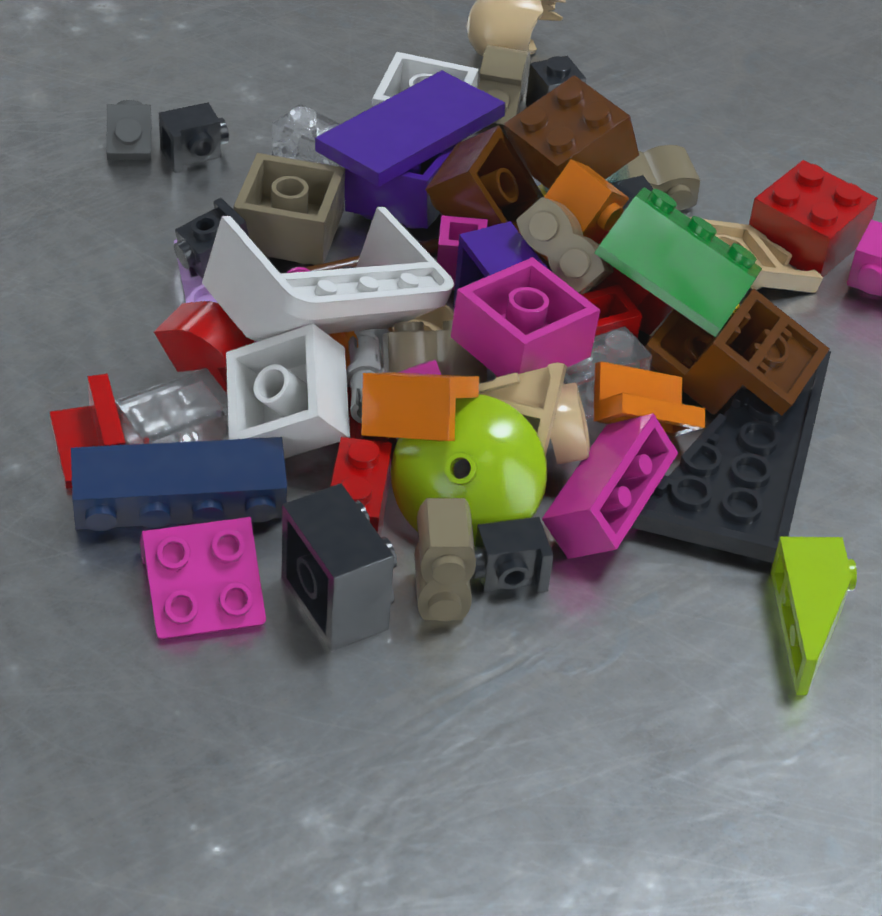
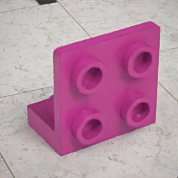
[139,517,266,640]

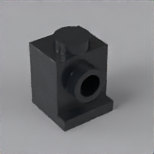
[159,102,229,173]
[173,197,249,279]
[472,517,553,592]

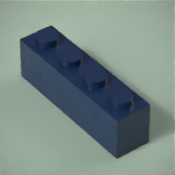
[71,437,287,531]

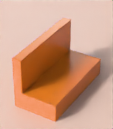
[593,361,705,436]
[361,372,479,441]

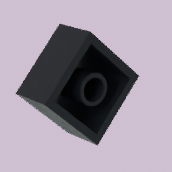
[281,483,397,652]

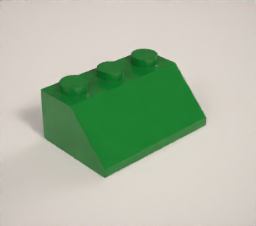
[594,187,762,337]

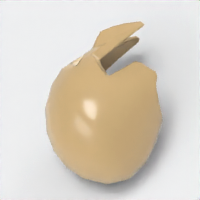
[466,0,566,57]

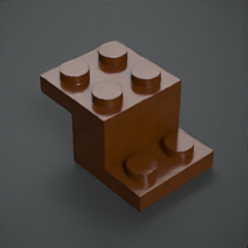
[638,288,830,416]

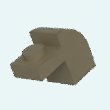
[478,45,531,130]

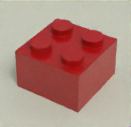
[749,160,878,277]

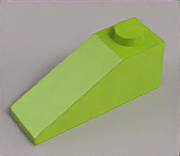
[771,536,857,695]

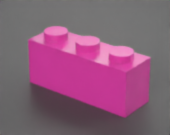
[542,413,678,559]

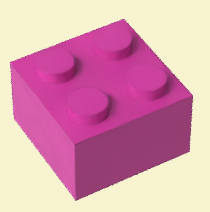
[451,257,600,377]

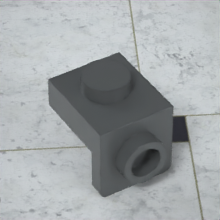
[106,100,152,160]

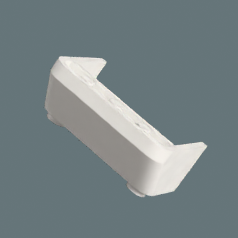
[202,207,454,341]

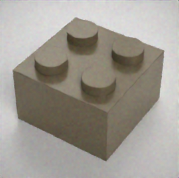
[233,153,345,265]

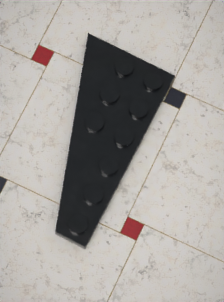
[631,351,831,563]

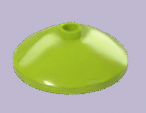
[391,394,547,547]

